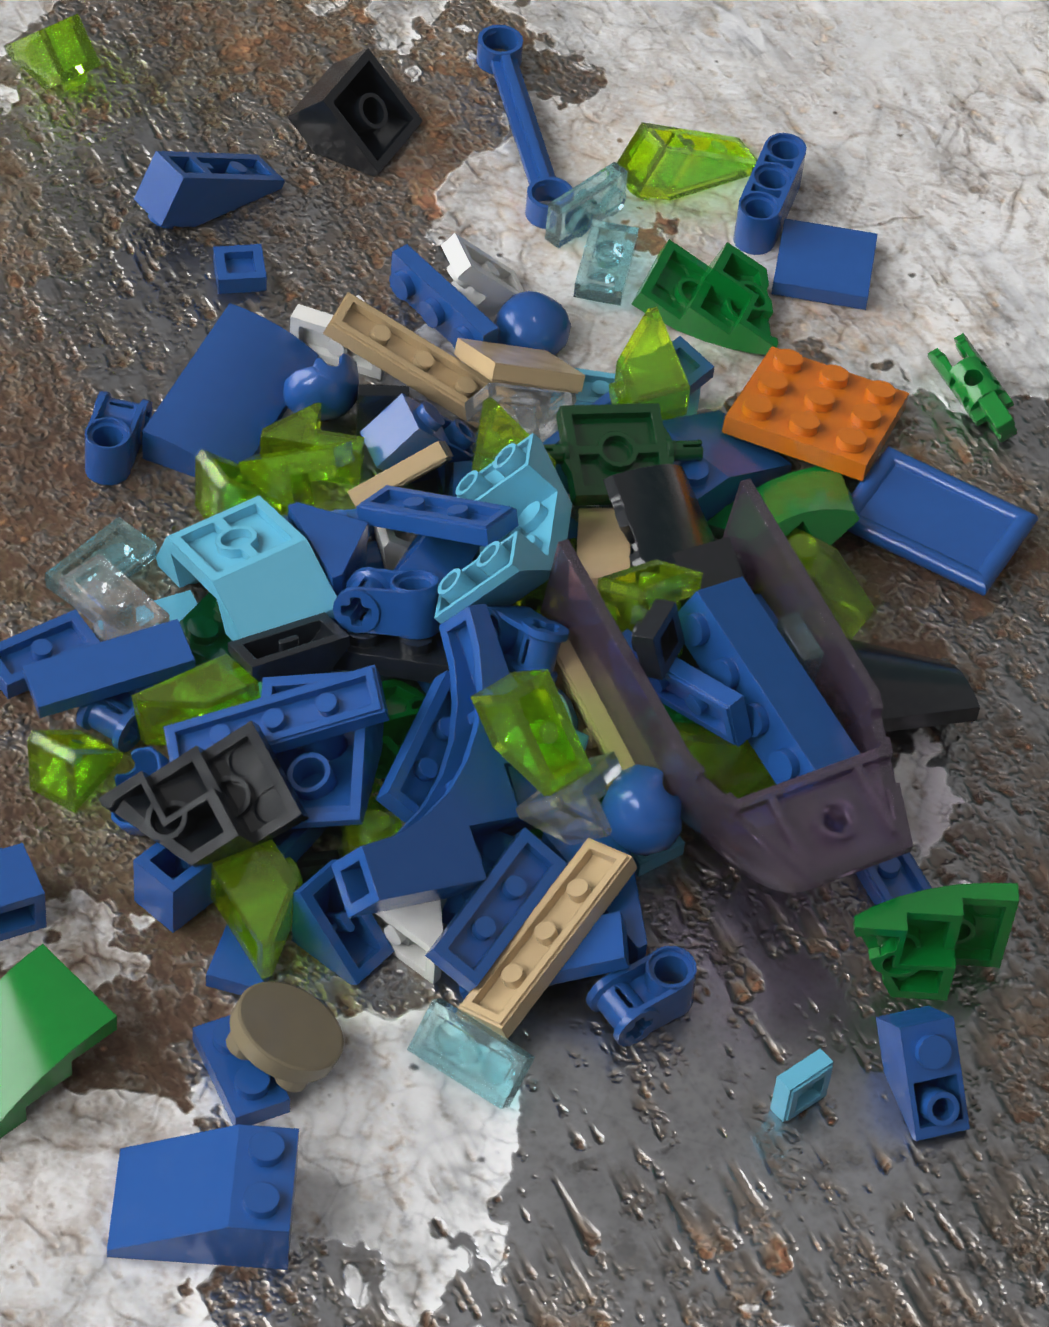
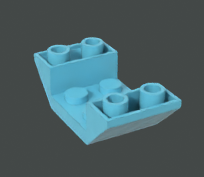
[434,433,572,624]
[156,495,337,641]

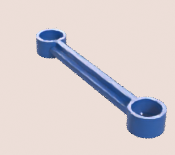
[476,25,574,230]

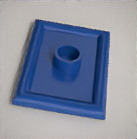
[847,446,1038,596]

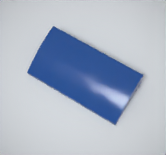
[142,303,319,491]

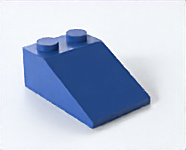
[662,410,792,521]
[261,671,384,829]
[107,1124,299,1270]

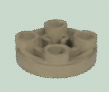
[226,981,344,1093]

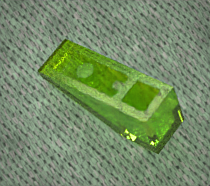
[614,122,758,200]

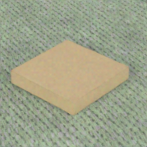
[454,338,586,394]
[347,441,453,507]

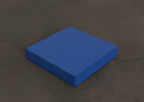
[771,218,878,310]

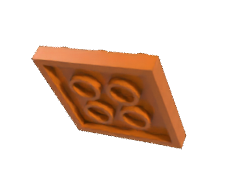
[722,346,909,481]

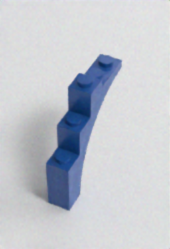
[331,604,542,918]

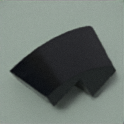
[603,464,715,575]
[828,635,980,733]
[98,721,309,867]

